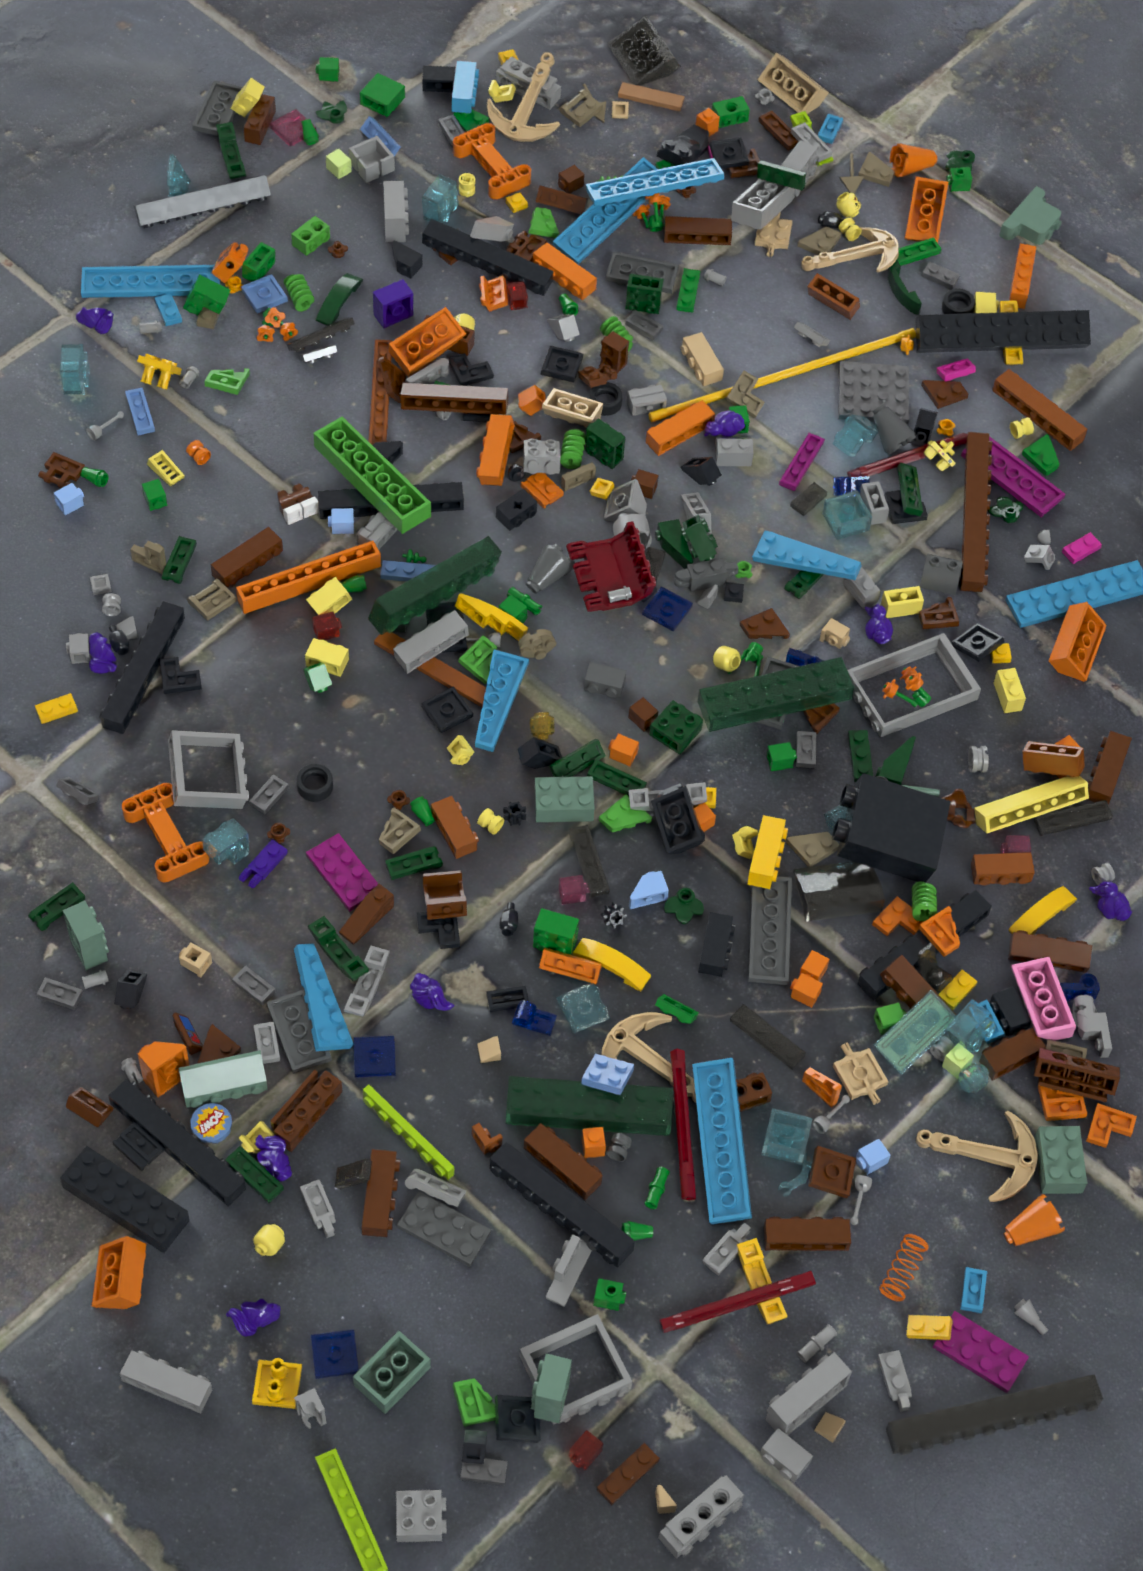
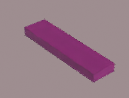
[779,433,825,491]

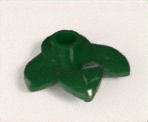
[316,100,347,124]
[945,150,975,171]
[988,497,1023,523]
[664,888,704,924]

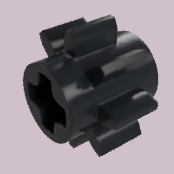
[503,801,526,826]
[601,902,627,928]

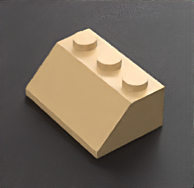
[542,388,603,428]

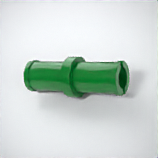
[507,587,542,616]
[644,1167,670,1209]

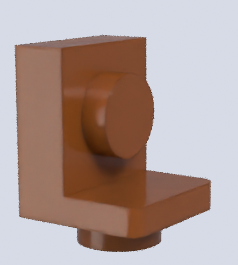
[472,1123,503,1155]

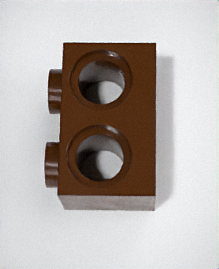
[600,331,629,374]
[736,1072,772,1112]

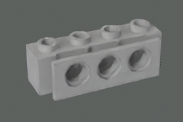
[496,57,561,109]
[659,1475,744,1559]

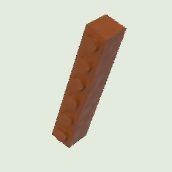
[992,369,1088,451]

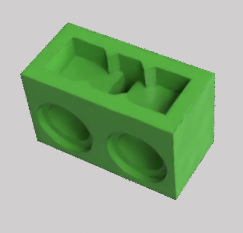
[291,216,330,256]

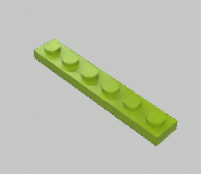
[363,1084,454,1180]
[315,1448,388,1571]

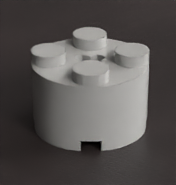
[613,513,652,549]

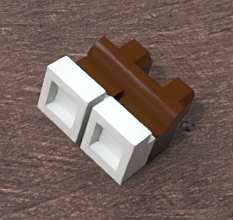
[277,483,319,525]

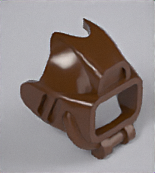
[942,789,976,828]

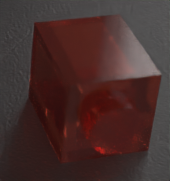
[507,281,528,310]
[312,612,342,640]
[569,1430,603,1470]

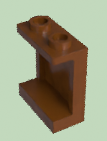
[422,870,467,920]

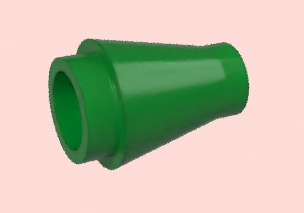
[301,119,319,145]
[559,293,578,316]
[81,467,109,487]
[341,574,367,593]
[410,796,435,826]
[621,1221,653,1240]

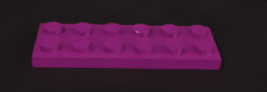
[961,436,1065,517]

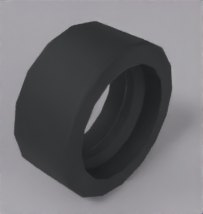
[942,288,975,314]
[589,382,623,416]
[297,764,333,802]

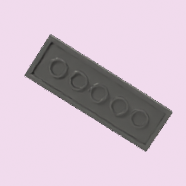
[748,877,792,985]

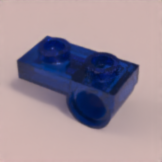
[833,476,869,496]
[785,648,824,682]
[1060,973,1100,1001]
[512,1001,557,1036]

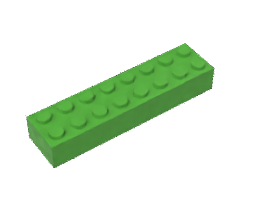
[314,416,431,534]

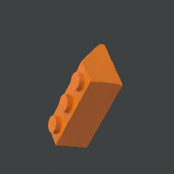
[137,1041,190,1098]
[92,1236,147,1309]

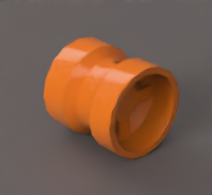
[186,440,211,465]

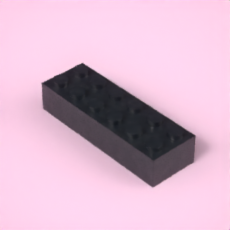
[60,1146,190,1253]

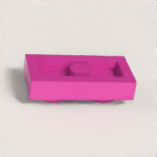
[937,358,976,381]
[1062,532,1102,564]

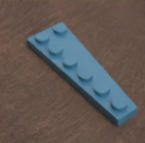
[752,530,861,580]
[475,650,529,752]
[294,944,354,1051]

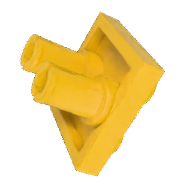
[137,354,182,390]
[252,1358,302,1409]

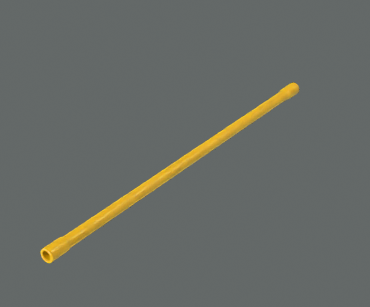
[648,328,916,423]

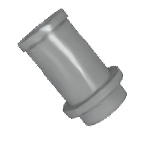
[704,269,727,287]
[140,320,162,334]
[179,366,199,389]
[608,586,632,603]
[82,970,109,989]
[121,1058,143,1084]

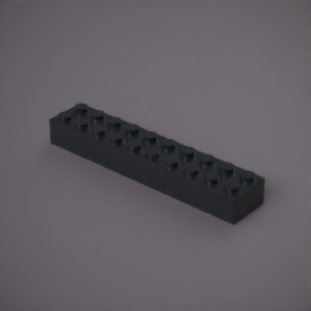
[915,310,1091,353]

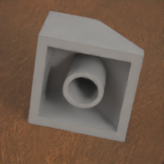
[715,436,753,466]

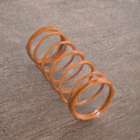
[879,1234,929,1301]

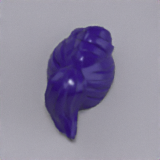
[76,307,114,334]
[704,410,745,437]
[865,604,893,644]
[89,632,117,674]
[1089,881,1132,921]
[410,973,454,1011]
[255,1135,292,1182]
[226,1299,281,1337]

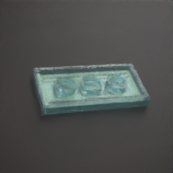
[873,990,959,1075]

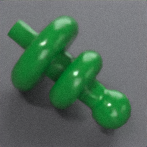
[402,549,427,563]

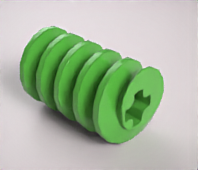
[284,274,315,312]
[600,316,633,351]
[560,429,586,469]
[912,882,937,922]

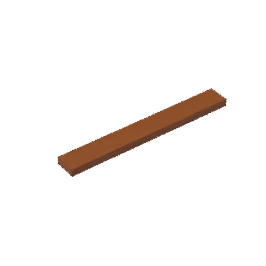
[369,340,392,445]
[374,628,486,707]

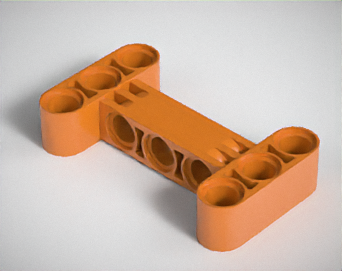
[453,123,531,200]
[122,783,210,883]

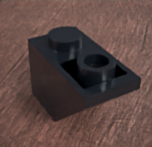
[910,408,938,446]

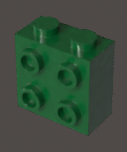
[625,274,664,314]
[585,418,626,469]
[681,514,718,562]
[649,700,703,755]

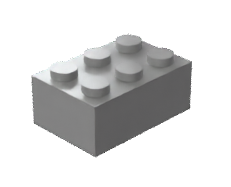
[781,140,818,200]
[384,181,409,242]

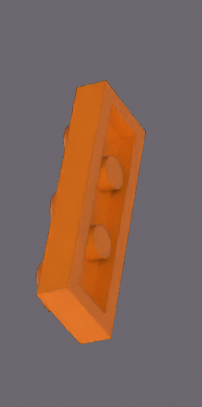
[539,948,602,984]

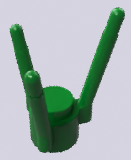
[727,642,763,688]

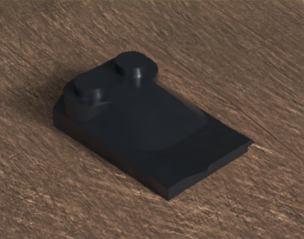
[657,124,709,166]
[651,783,705,855]

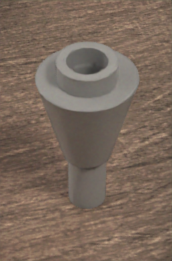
[1014,1299,1048,1335]

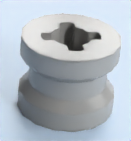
[102,593,121,616]
[1091,863,1115,885]
[929,1036,955,1061]

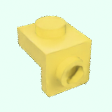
[489,80,516,103]
[447,735,474,765]
[732,826,759,859]
[239,1121,275,1153]

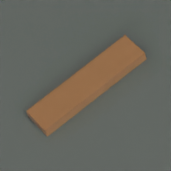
[618,82,685,111]

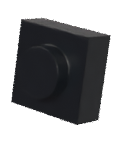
[724,582,744,603]

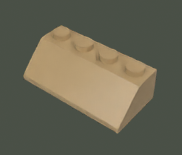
[758,53,829,114]

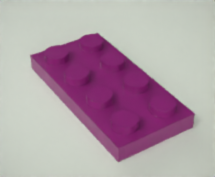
[306,833,378,912]
[933,1311,1029,1394]

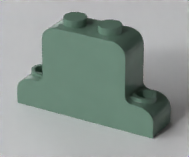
[999,186,1062,245]

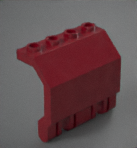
[566,521,656,612]

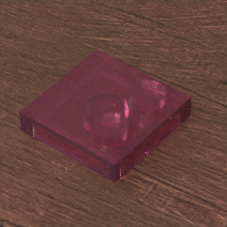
[270,109,316,147]

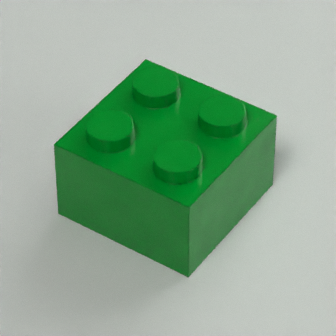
[533,908,579,955]

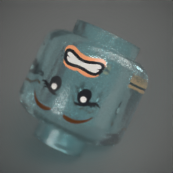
[958,1063,989,1093]

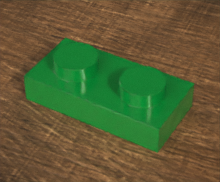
[655,994,699,1024]

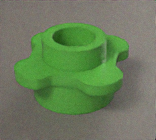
[735,561,753,578]

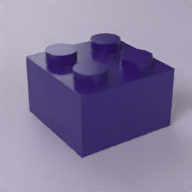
[373,279,414,329]

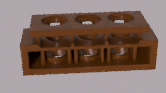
[1034,1048,1120,1102]
[270,1070,343,1152]

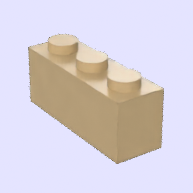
[681,332,724,386]

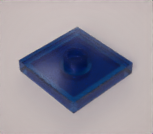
[642,586,693,632]
[354,1036,396,1077]
[311,1329,359,1379]

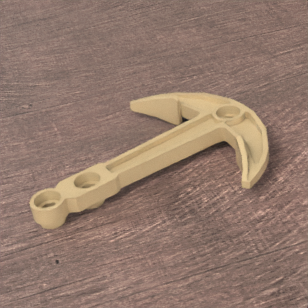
[487,53,560,142]
[801,227,899,273]
[602,1012,696,1103]
[916,1110,1038,1202]

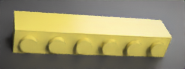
[974,776,1089,833]

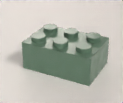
[534,777,595,822]
[63,901,109,970]
[1034,1126,1087,1194]
[353,1331,431,1414]
[531,1354,572,1424]

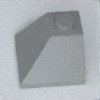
[604,479,647,522]

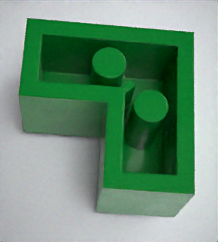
[183,274,231,316]

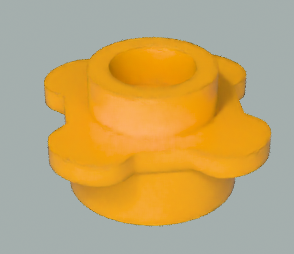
[225,276,243,294]
[901,334,914,355]
[936,419,955,436]

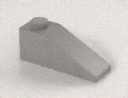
[470,216,514,242]
[681,492,712,534]

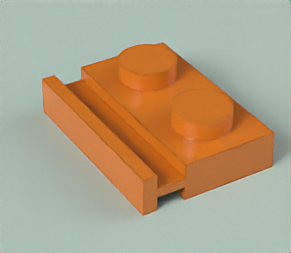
[521,473,564,509]

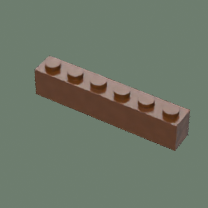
[400,383,509,415]

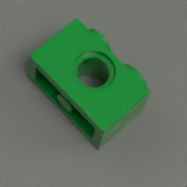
[712,96,750,128]

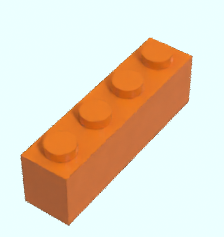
[533,242,597,300]
[1009,243,1037,309]
[646,400,715,456]
[476,414,515,486]

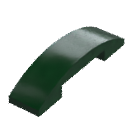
[216,122,246,179]
[888,260,922,315]
[316,273,363,327]
[308,916,370,981]

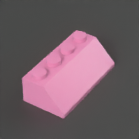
[1011,957,1076,1041]

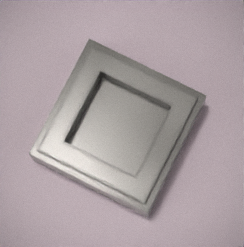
[90,574,112,595]

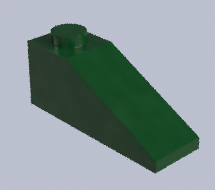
[655,519,693,569]
[875,736,916,785]

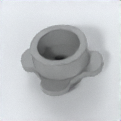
[755,89,774,105]

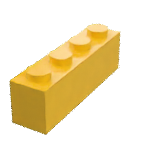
[747,815,788,889]

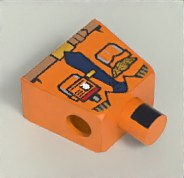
[211,242,248,284]

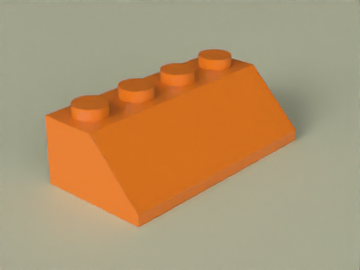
[1049,602,1107,681]

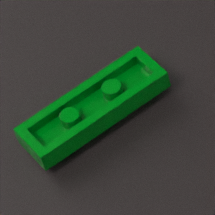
[897,237,942,266]
[676,268,701,313]

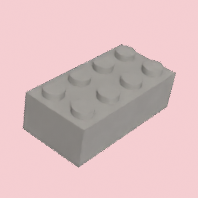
[731,179,793,230]
[765,1352,852,1435]

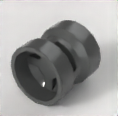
[606,1133,632,1162]

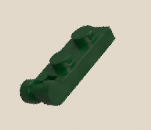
[162,536,197,584]
[784,570,824,599]
[385,846,443,880]
[28,882,85,931]

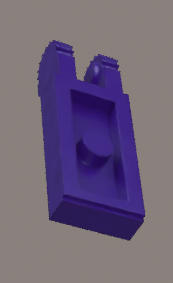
[239,840,288,888]

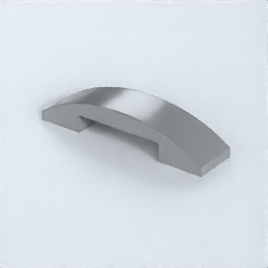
[629,782,707,811]
[344,946,390,1017]

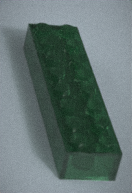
[368,536,502,635]
[698,657,854,732]
[506,1076,673,1136]

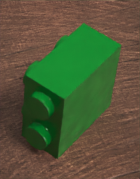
[360,73,405,117]

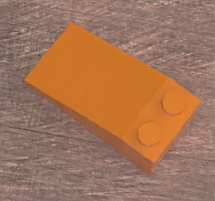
[905,177,949,243]
[389,307,466,378]

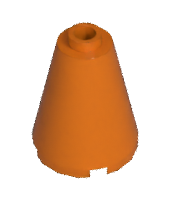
[890,143,937,177]
[1003,1194,1065,1246]

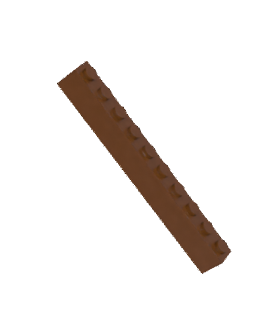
[961,432,992,592]

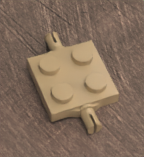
[755,212,793,257]
[833,1043,888,1105]

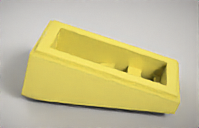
[147,450,185,486]

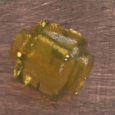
[530,712,555,740]

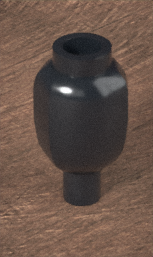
[818,211,844,228]
[108,625,129,655]
[499,902,518,936]

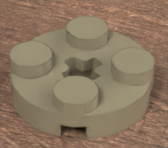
[518,629,557,660]

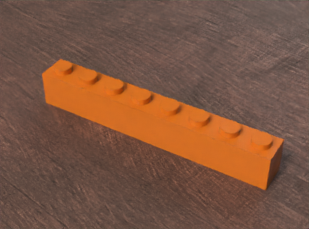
[236,541,381,614]

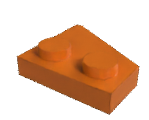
[802,1067,842,1108]

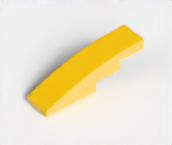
[455,593,528,641]

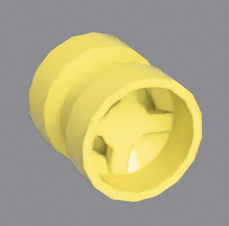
[459,173,475,197]
[839,218,862,241]
[1010,417,1034,439]
[477,808,504,835]

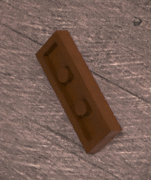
[758,110,799,151]
[535,185,588,215]
[597,1443,660,1505]

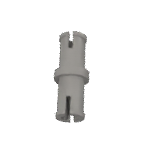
[797,1324,837,1363]

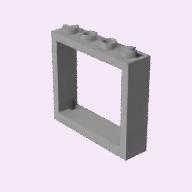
[168,730,249,809]
[519,1314,632,1425]

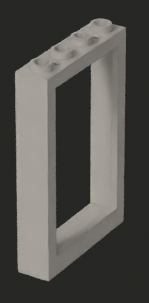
[844,633,981,738]

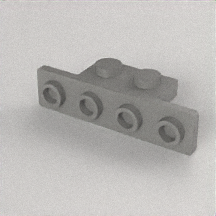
[546,1235,592,1307]

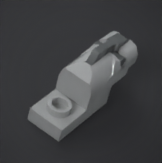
[1072,995,1112,1058]

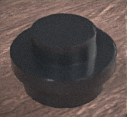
[508,464,526,482]

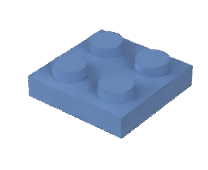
[241,274,288,314]
[581,1054,634,1095]

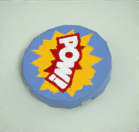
[190,1103,232,1144]

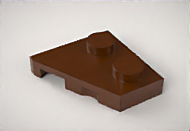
[798,687,840,734]
[197,1024,241,1064]

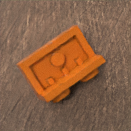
[479,275,508,312]

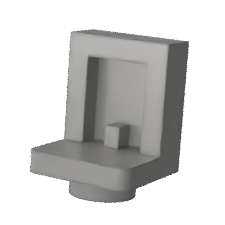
[1024,545,1055,570]

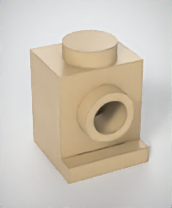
[820,618,850,649]
[179,942,212,978]

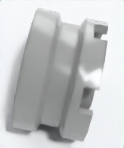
[968,746,989,773]

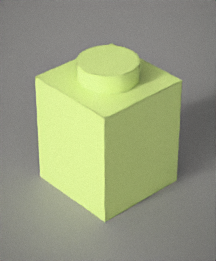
[326,149,352,179]
[942,1043,974,1079]

